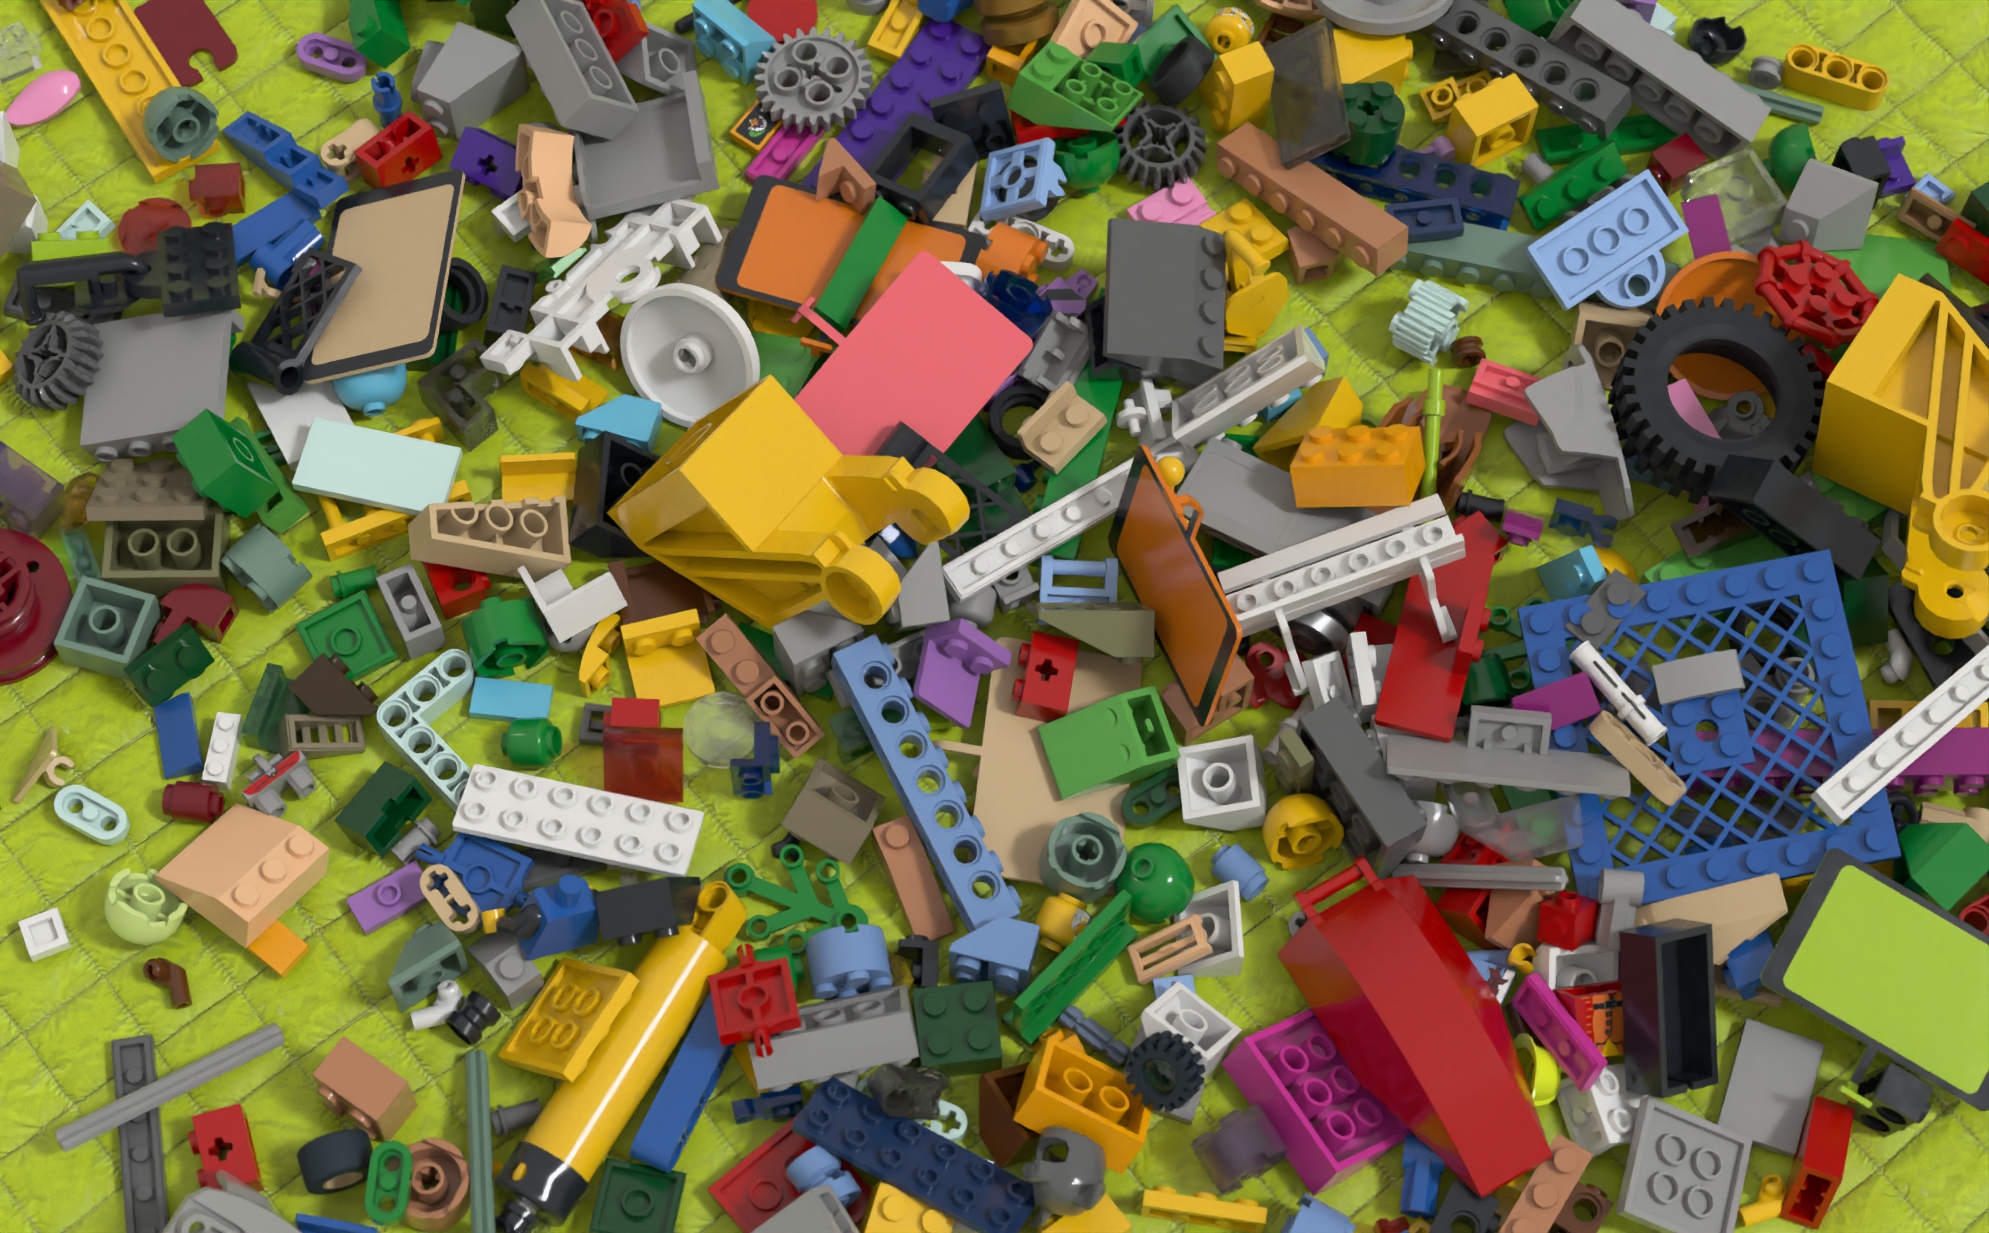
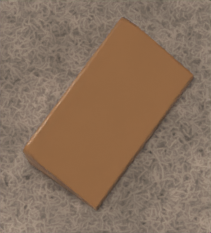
[1895,187,1977,243]

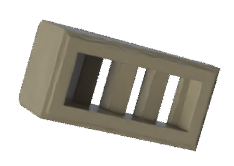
[278,714,366,760]

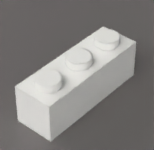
[202,712,245,791]

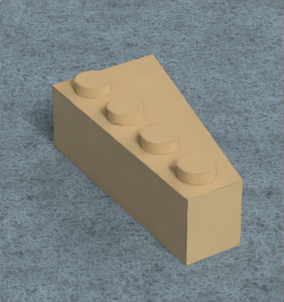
[408,496,571,581]

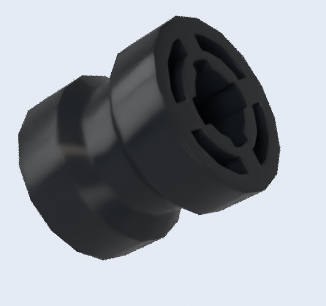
[444,990,502,1047]

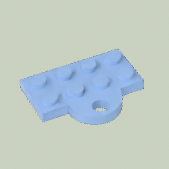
[1523,169,1689,312]

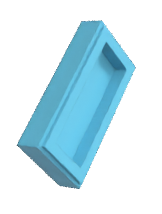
[469,677,554,722]

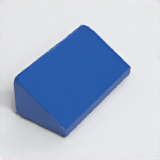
[154,692,204,780]

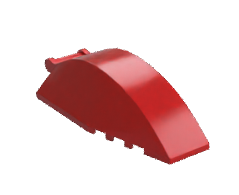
[1277,855,1552,1199]

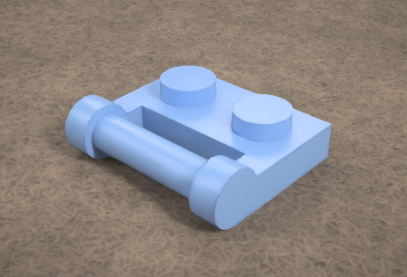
[1037,555,1118,625]

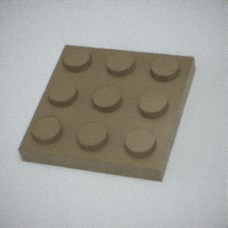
[86,458,213,521]

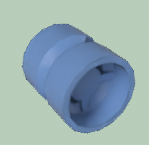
[786,1145,861,1209]

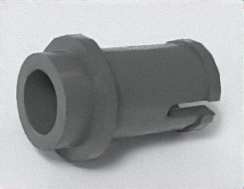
[490,1098,542,1137]

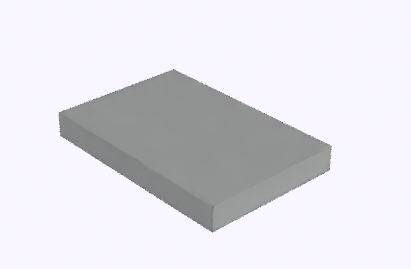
[1716,1018,1825,1158]

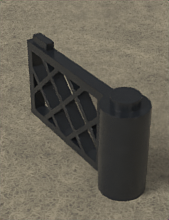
[229,247,363,395]
[873,421,1022,563]

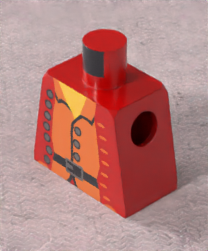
[1553,980,1624,1065]

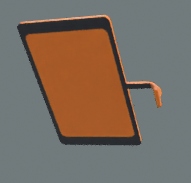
[717,175,986,357]
[1108,445,1242,727]

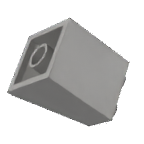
[417,22,530,141]

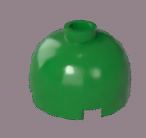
[1762,121,1817,195]
[1052,130,1120,194]
[1114,842,1195,924]

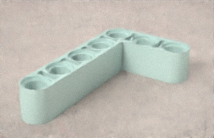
[377,649,515,849]

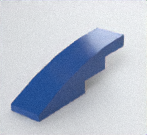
[221,111,349,210]

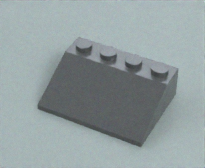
[1103,218,1226,386]
[1296,696,1427,880]

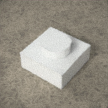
[18,907,72,962]

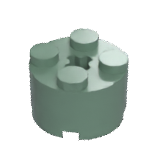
[220,522,313,614]
[1039,812,1127,904]

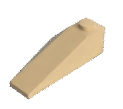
[1633,873,1788,965]

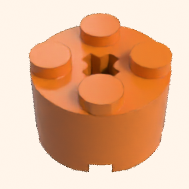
[975,222,1049,309]

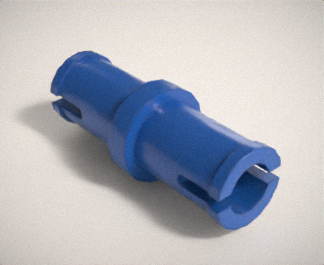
[371,72,403,129]

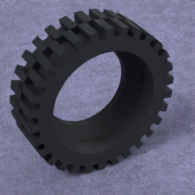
[1608,297,1825,506]

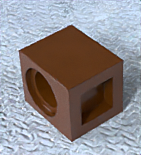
[1548,1182,1614,1233]

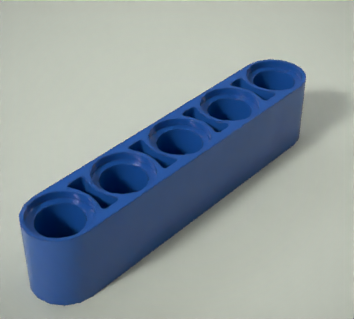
[630,991,736,1173]

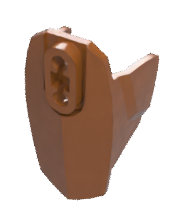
[1364,384,1492,527]

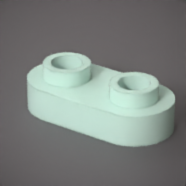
[54,785,130,845]

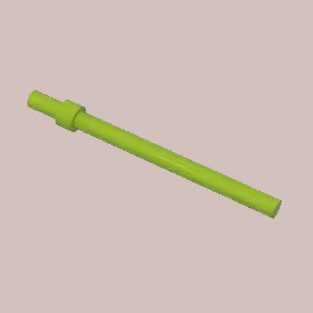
[1418,369,1446,526]

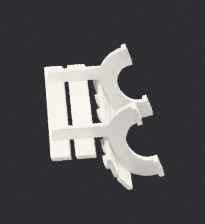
[1217,493,1466,696]

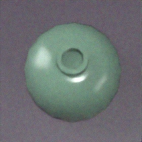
[143,86,219,162]

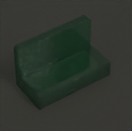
[241,662,310,755]

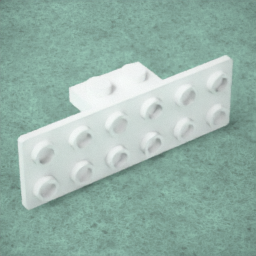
[452,764,704,877]

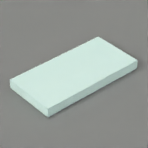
[292,417,463,516]

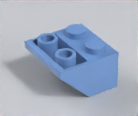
[949,916,1040,996]

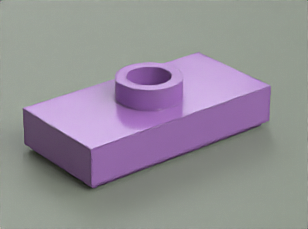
[346,860,428,936]

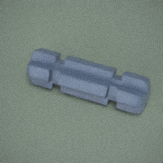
[1058,1005,1131,1066]

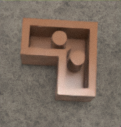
[1160,653,1255,746]

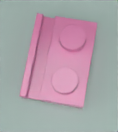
[1126,177,1217,225]

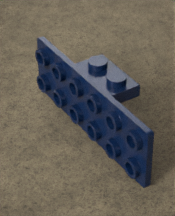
[791,1077,1037,1233]

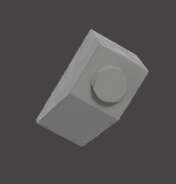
[466,932,544,1011]

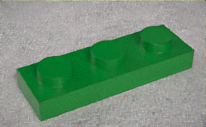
[1516,139,1628,232]

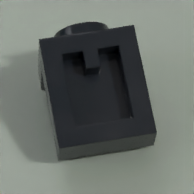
[894,935,939,988]

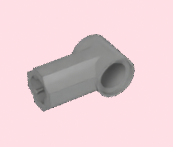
[1595,867,1644,951]

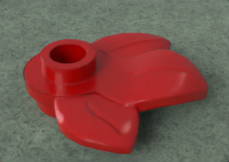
[1245,642,1309,710]

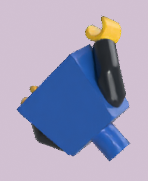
[481,875,599,961]

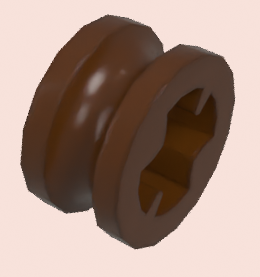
[1449,336,1486,368]

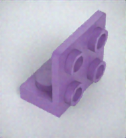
[913,618,1012,729]

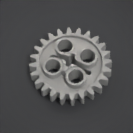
[754,27,873,134]

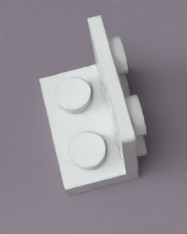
[1345,631,1393,723]
[1556,1064,1648,1160]

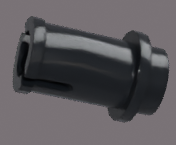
[1455,489,1505,523]

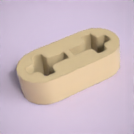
[420,864,482,934]

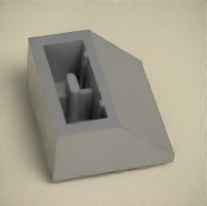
[772,610,864,695]

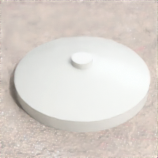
[620,283,760,428]

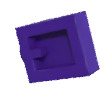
[1877,136,1916,199]

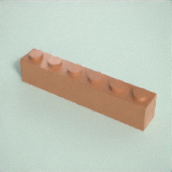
[1217,122,1408,276]

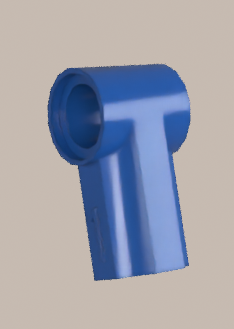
[249,219,325,291]
[1400,1134,1445,1219]

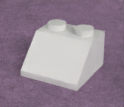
[1177,735,1269,831]
[1141,981,1242,1084]

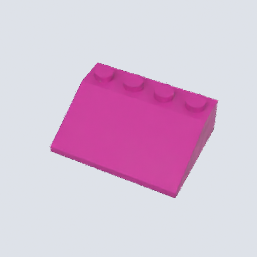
[1221,1008,1415,1196]

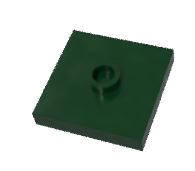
[589,1158,687,1233]

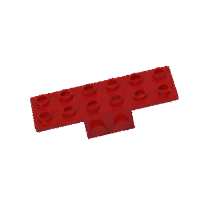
[1374,548,1495,743]

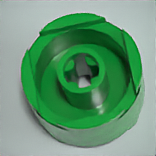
[461,597,549,678]

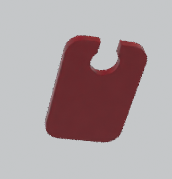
[133,0,238,88]

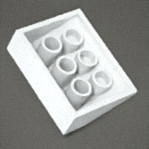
[1172,324,1326,449]

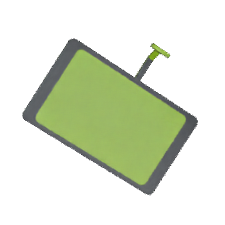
[1760,848,1989,1111]

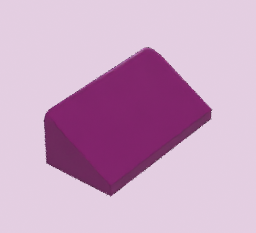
[1510,671,1602,732]

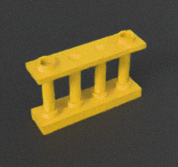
[294,416,472,562]

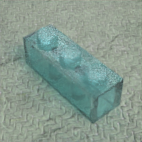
[57,518,103,584]

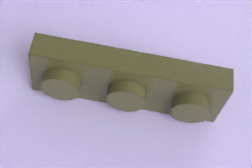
[1275,728,1314,796]

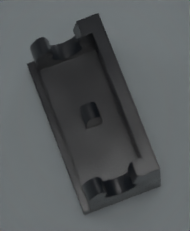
[482,265,538,348]

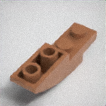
[695,613,826,760]

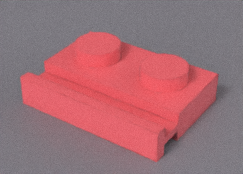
[1465,358,1542,427]

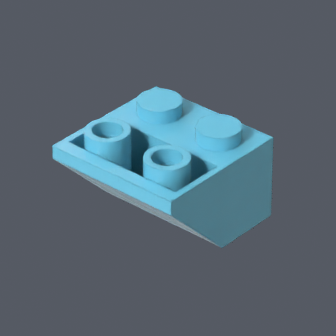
[692,0,776,86]

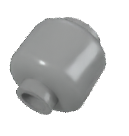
[947,586,997,629]

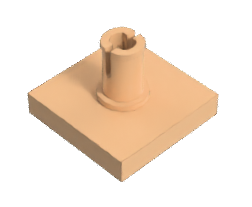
[1049,0,1139,60]

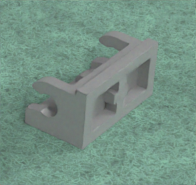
[1016,310,1090,394]

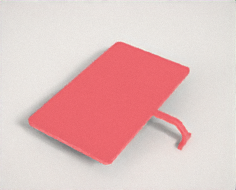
[791,251,1033,469]

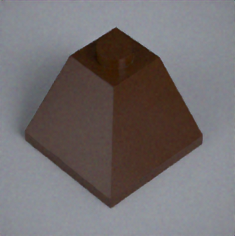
[979,1062,1053,1168]

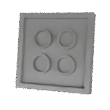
[1615,1096,1753,1233]

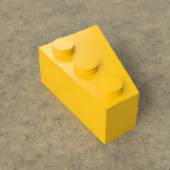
[1197,41,1275,138]

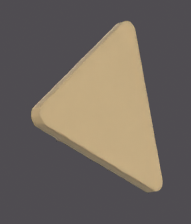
[13,726,74,804]

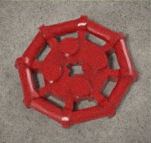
[1753,239,1879,350]

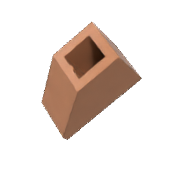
[1285,224,1345,285]

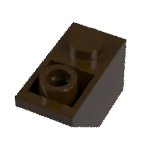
[288,653,379,715]

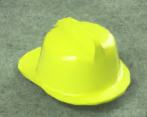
[1513,1033,1561,1107]

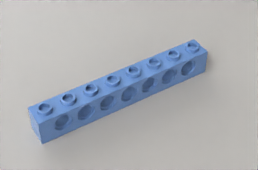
[830,634,1022,933]

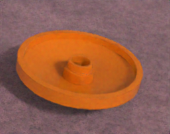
[1654,251,1805,401]

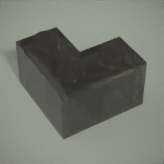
[417,337,504,452]

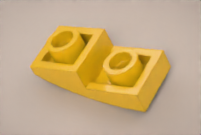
[1419,70,1492,123]
[579,613,622,698]

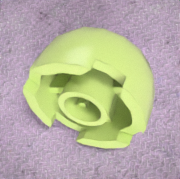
[104,868,188,945]

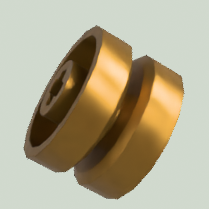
[974,0,1060,46]

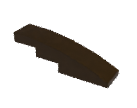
[1671,471,1823,559]

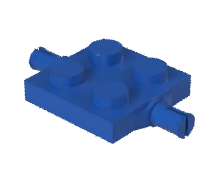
[416,832,534,933]

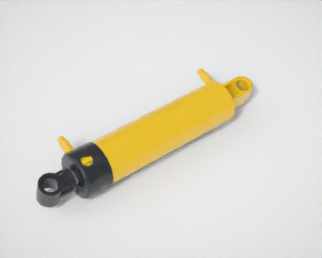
[492,880,747,1233]

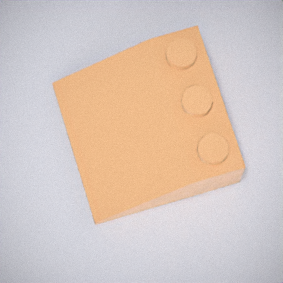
[155,803,330,949]

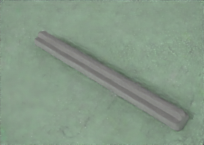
[55,1023,285,1152]

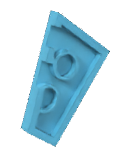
[1536,545,1608,601]

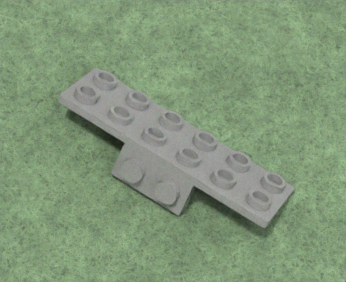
[1386,705,1631,799]

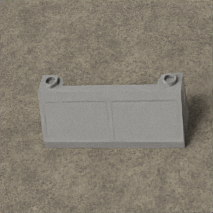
[1176,437,1399,619]

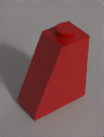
[1778,1095,1855,1230]

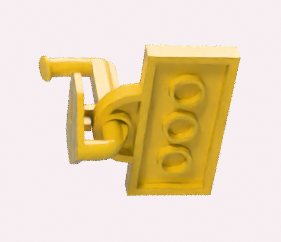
[1197,198,1289,339]

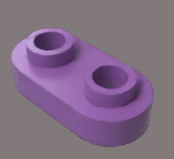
[297,33,368,82]

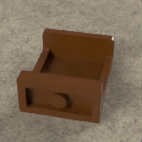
[608,560,722,630]

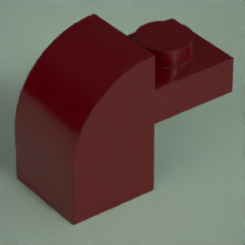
[153,584,239,645]

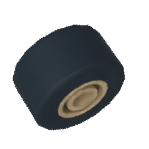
[297,1129,373,1195]

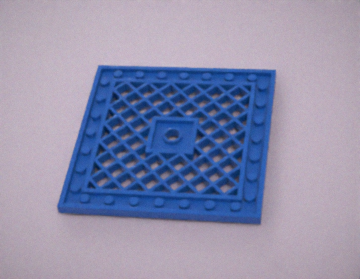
[1517,549,1901,913]

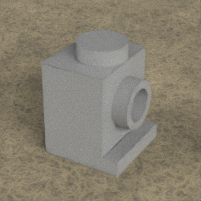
[991,566,1040,615]

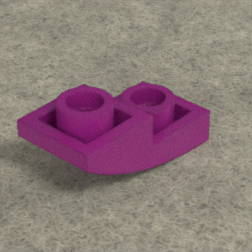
[1680,193,1732,259]
[1500,507,1544,548]

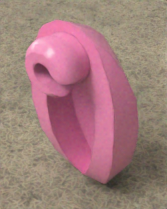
[6,70,81,128]

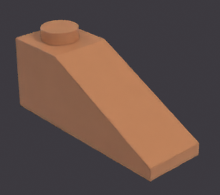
[872,814,955,941]

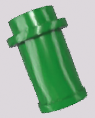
[330,564,379,599]

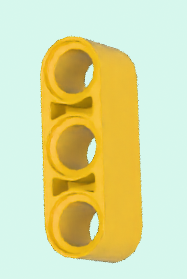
[1780,43,1889,111]

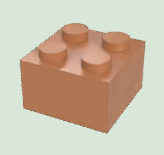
[312,1036,418,1142]

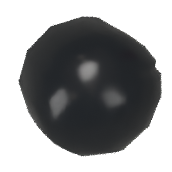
[1687,16,1747,67]

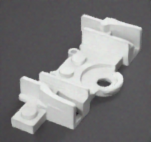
[480,194,723,382]

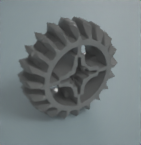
[1113,98,1207,193]
[11,311,104,412]

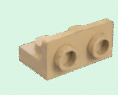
[1017,381,1107,475]

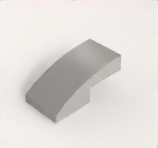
[1652,649,1745,706]

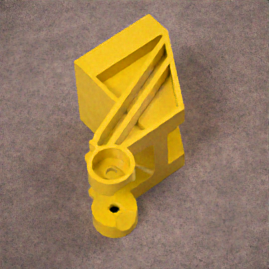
[1811,273,1989,639]
[607,374,970,629]

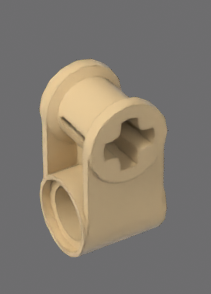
[320,118,381,185]

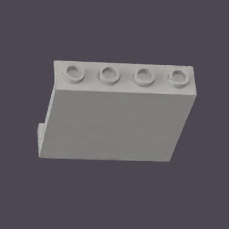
[567,70,720,221]
[80,309,244,463]

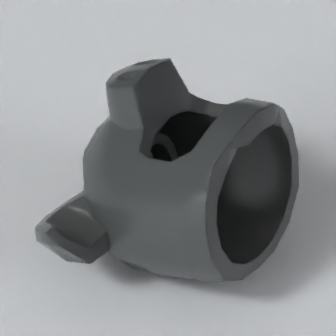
[1022,1126,1106,1229]

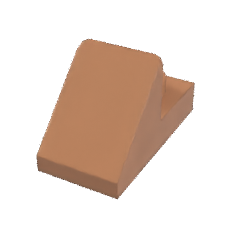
[816,137,876,215]

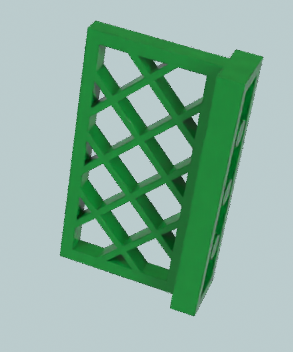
[1001,889,1139,1049]

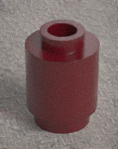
[162,781,225,823]

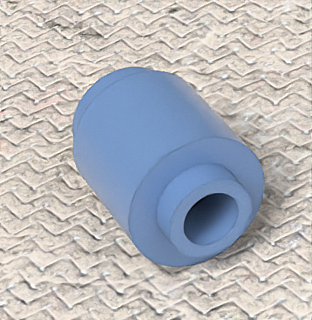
[1210,844,1270,902]

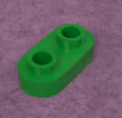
[364,1141,414,1226]

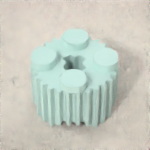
[1389,279,1469,367]

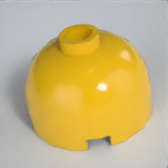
[1262,793,1344,870]

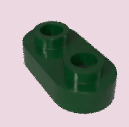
[1121,767,1182,829]

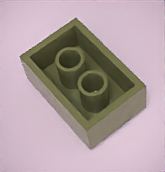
[101,507,231,597]

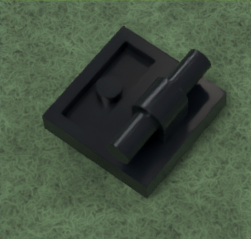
[929,81,1016,159]

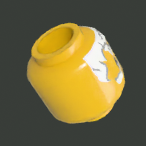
[1203,7,1254,56]
[1033,892,1092,954]

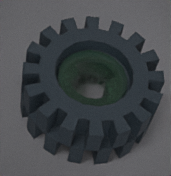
[1125,1031,1206,1112]

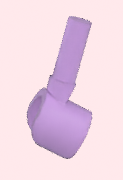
[1402,136,1455,164]

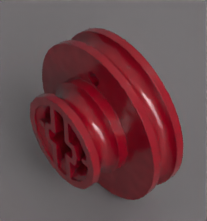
[0,528,73,686]

